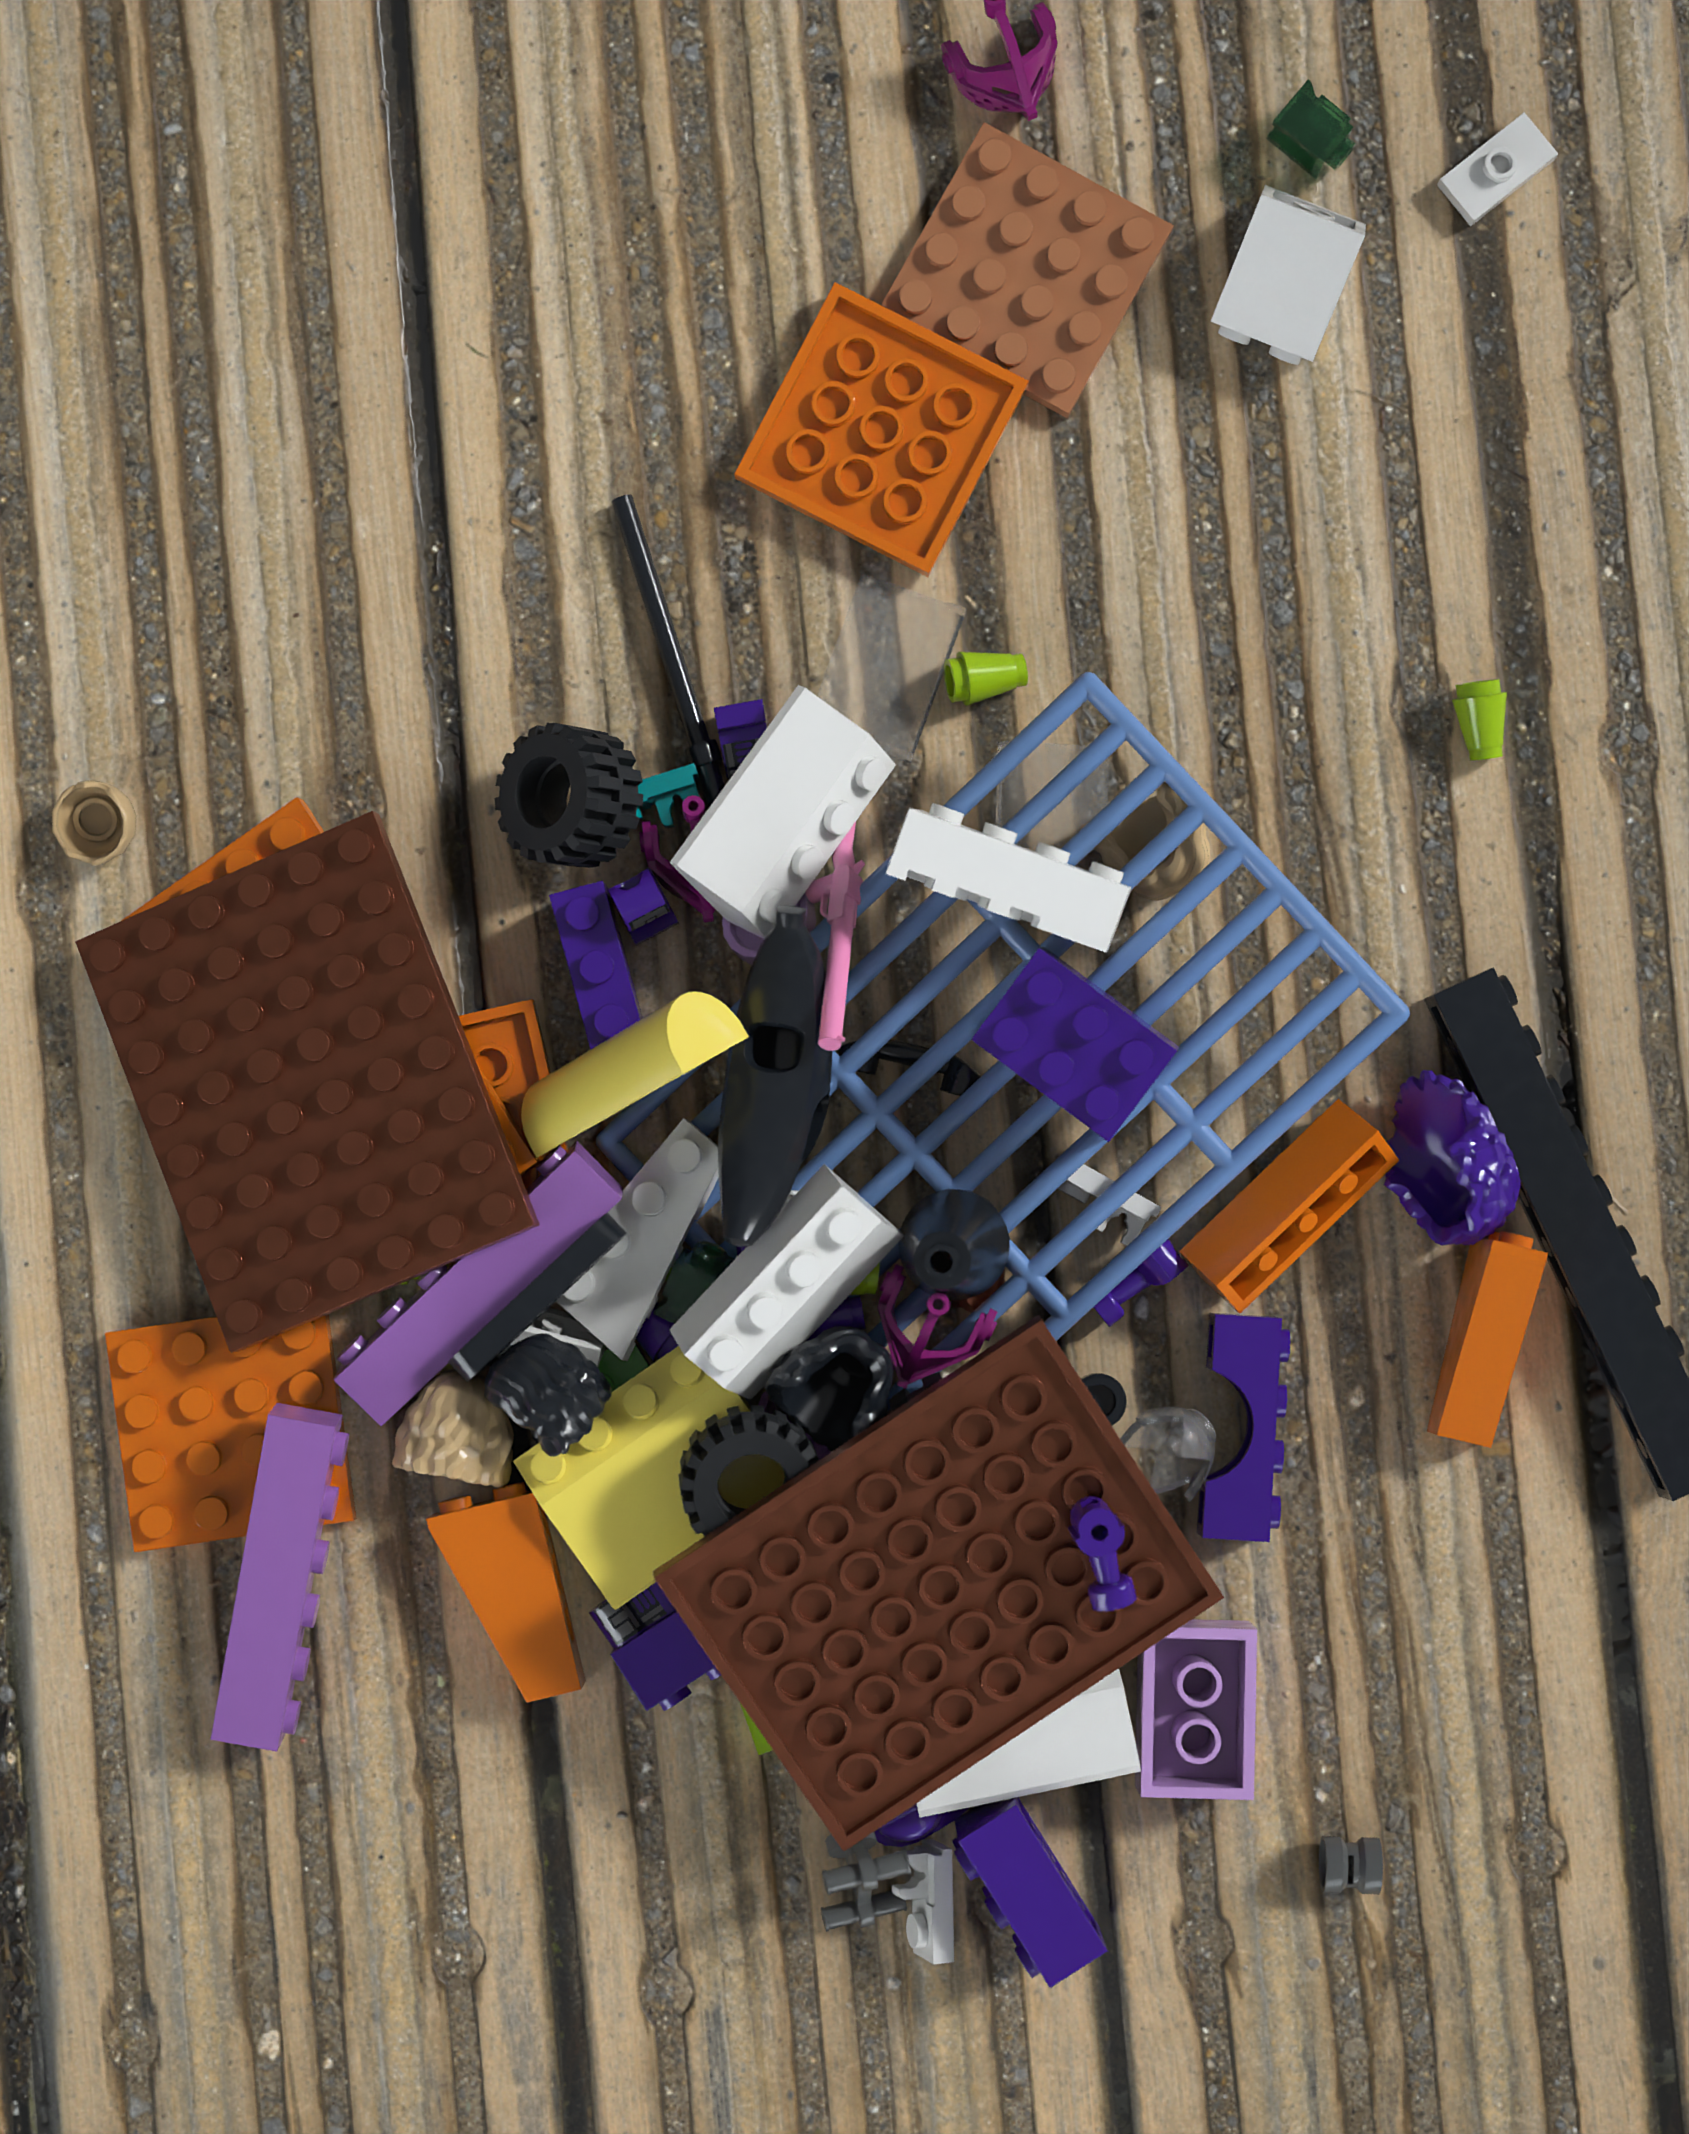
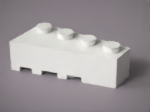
[886,803,1132,952]

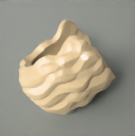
[1080,782,1210,901]
[392,1370,514,1488]

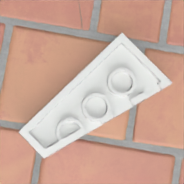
[556,1118,719,1361]

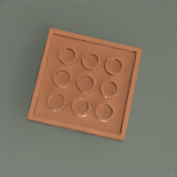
[881,122,1174,419]

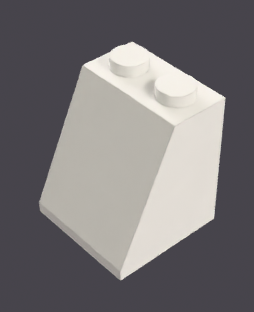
[1210,185,1366,365]

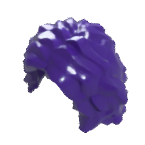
[1384,1070,1521,1246]

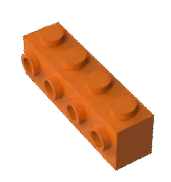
[1179,1099,1400,1314]

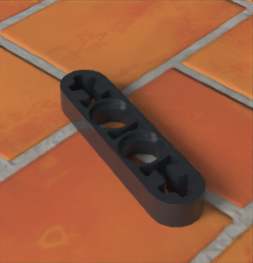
[449,1213,627,1383]

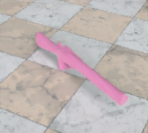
[805,822,865,1051]

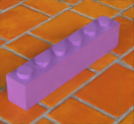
[334,1141,623,1426]
[211,1403,349,1752]

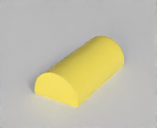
[521,992,749,1158]

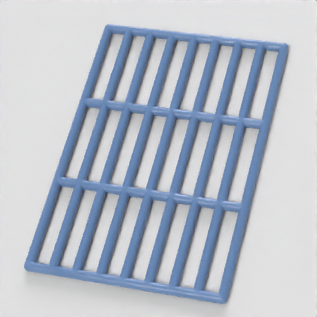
[596,672,1410,1411]

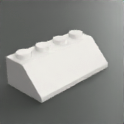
[669,685,896,939]
[670,1164,904,1400]
[917,1669,1141,1818]

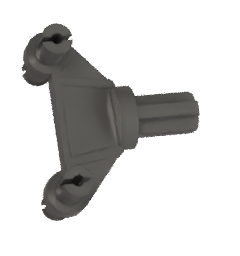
[820,1832,911,1932]

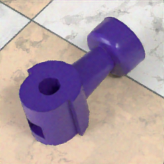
[1093,1239,1189,1328]
[1067,1496,1137,1612]

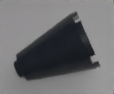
[898,1188,1010,1300]

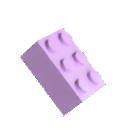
[1135,1619,1257,1800]

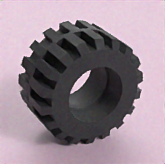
[494,723,643,868]
[679,1405,819,1536]

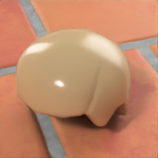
[52,780,137,866]

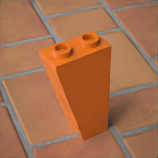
[1427,1231,1548,1448]
[426,1482,586,1703]

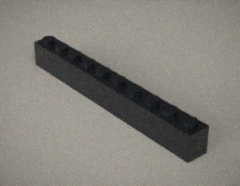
[1424,967,1689,1501]

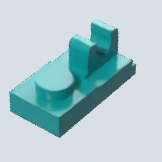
[636,763,700,828]

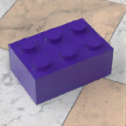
[971,946,1179,1142]
[952,1797,1108,1988]

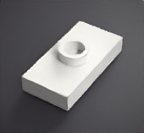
[1437,112,1558,226]

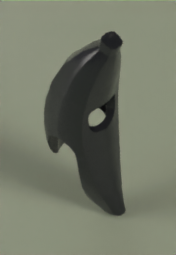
[718,905,833,1247]

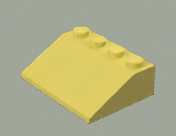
[513,1346,785,1610]

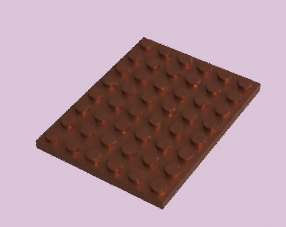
[75,811,540,1353]
[653,1315,1225,1852]

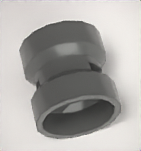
[1319,1836,1383,1895]

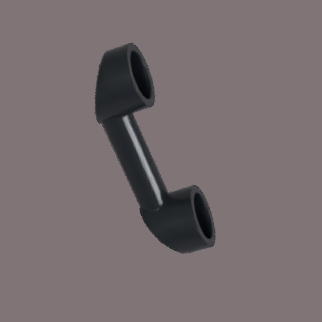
[836,1039,981,1096]

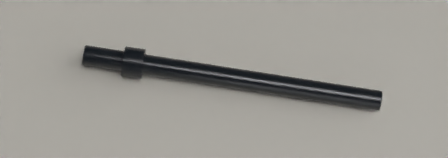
[611,495,725,807]

